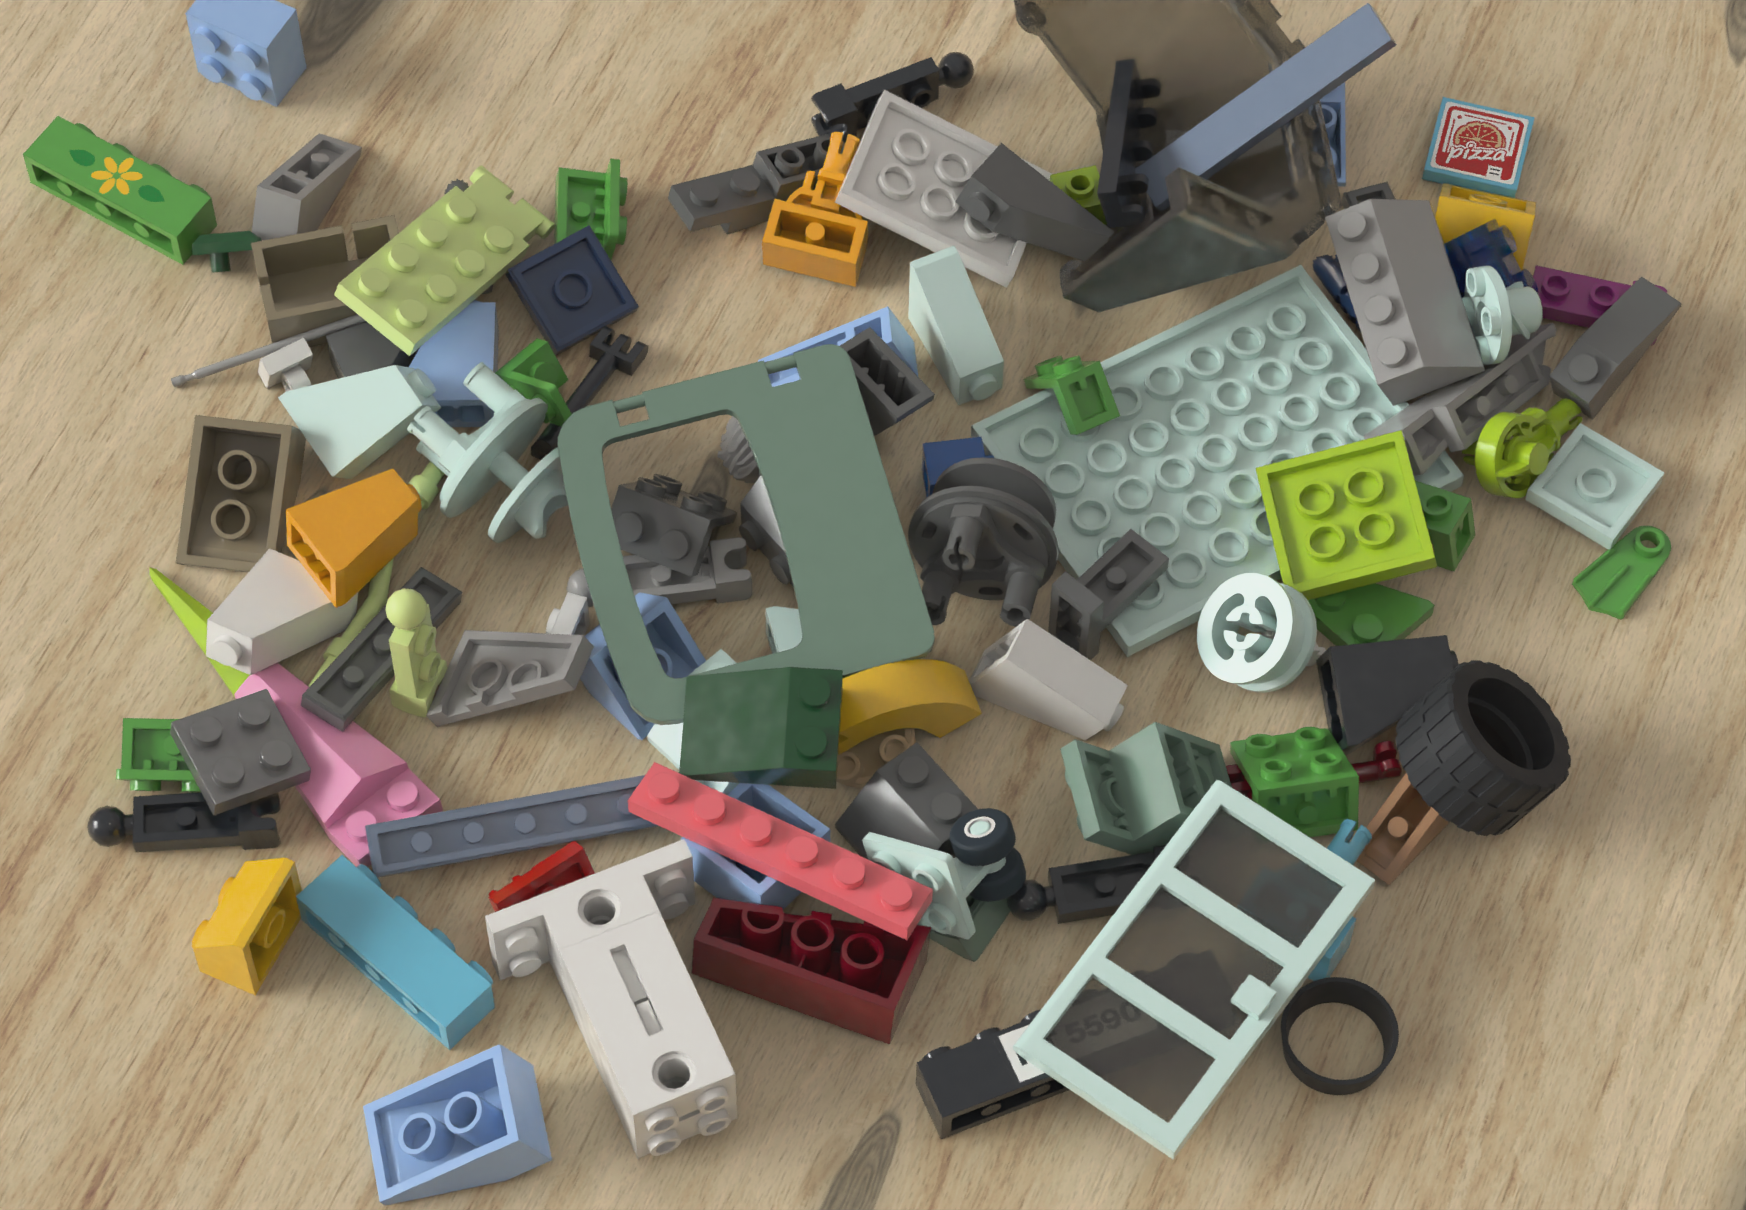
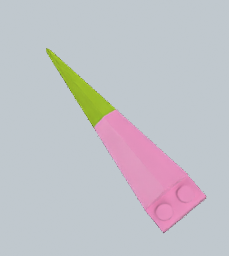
[149,567,443,867]

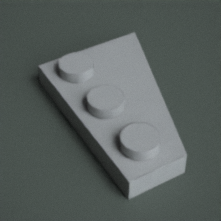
[426,630,594,727]

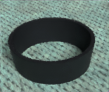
[1281,977,1399,1095]

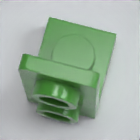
[495,338,572,427]
[1023,355,1120,435]
[1415,480,1476,572]

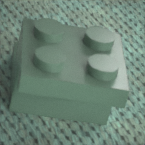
[1060,722,1245,855]

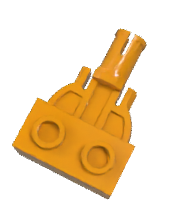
[762,132,868,287]

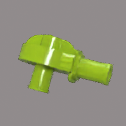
[1462,399,1582,498]

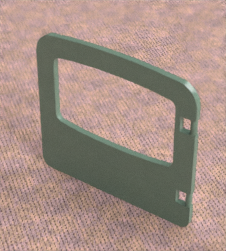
[557,344,935,725]

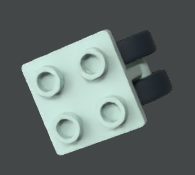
[862,808,1026,940]

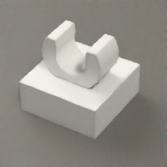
[258,338,313,391]

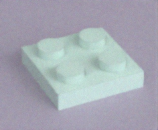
[1525,423,1665,549]

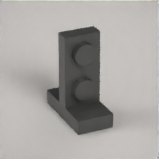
[1048,529,1169,660]

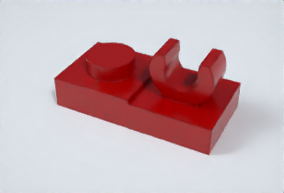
[488,840,595,912]

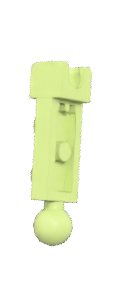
[385,588,447,717]

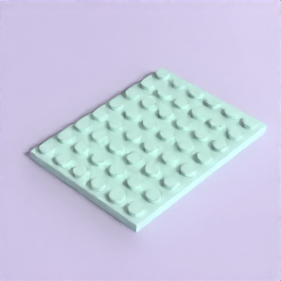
[971,265,1464,657]

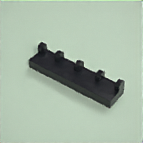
[1097,59,1162,228]

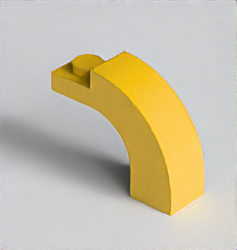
[838,659,982,755]

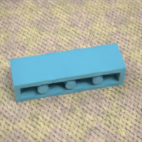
[296,855,495,1050]

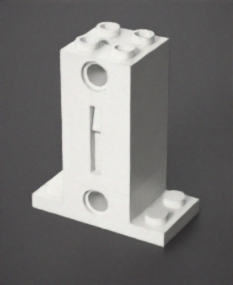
[485,839,737,1158]

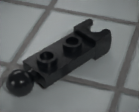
[811,52,974,143]
[87,792,281,852]
[1007,845,1201,924]

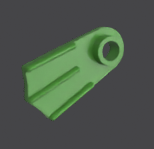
[1572,526,1671,620]

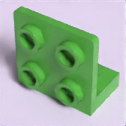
[1230,727,1359,845]

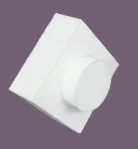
[546,592,590,636]

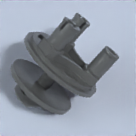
[908,457,1059,627]

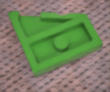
[1308,583,1435,646]

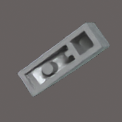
[252,133,362,241]

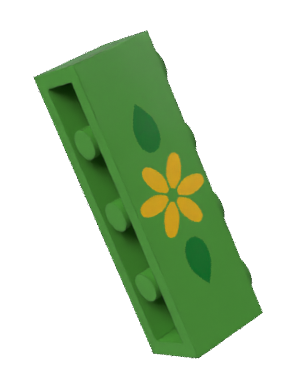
[23,116,217,265]

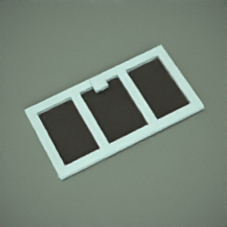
[1013,780,1375,1160]

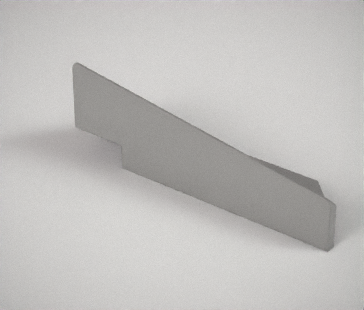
[1364,323,1556,476]

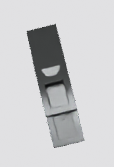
[668,133,845,234]

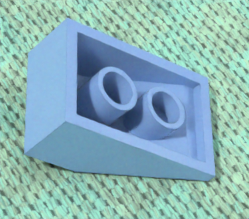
[363,1044,552,1206]

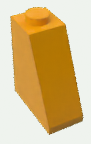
[286,468,422,608]

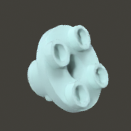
[1462,266,1543,365]

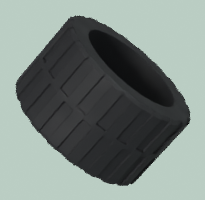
[1396,660,1571,836]

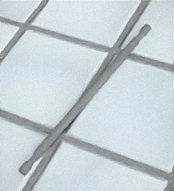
[171,314,365,387]

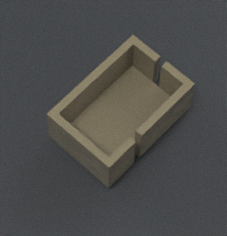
[251,215,399,347]

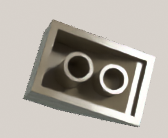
[176,415,306,572]

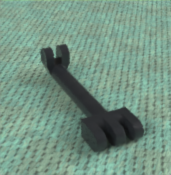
[531,326,649,460]

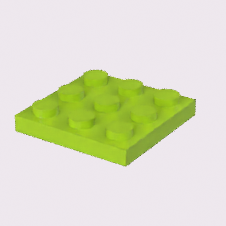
[1256,430,1437,600]

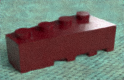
[691,898,931,1045]

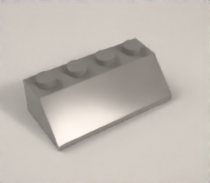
[1325,199,1485,406]

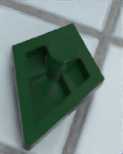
[192,231,261,273]

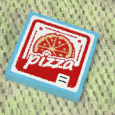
[1422,97,1535,198]

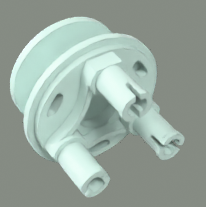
[407,362,568,543]

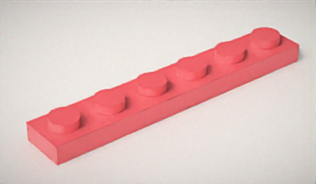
[628,762,933,940]

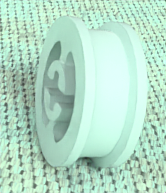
[1197,573,1317,693]

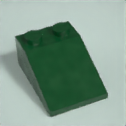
[679,667,843,789]

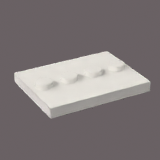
[835,90,1052,288]

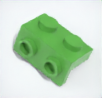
[554,158,628,260]
[116,718,201,792]

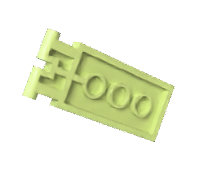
[334,165,555,356]

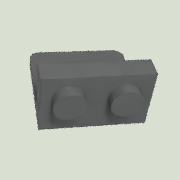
[611,474,737,577]

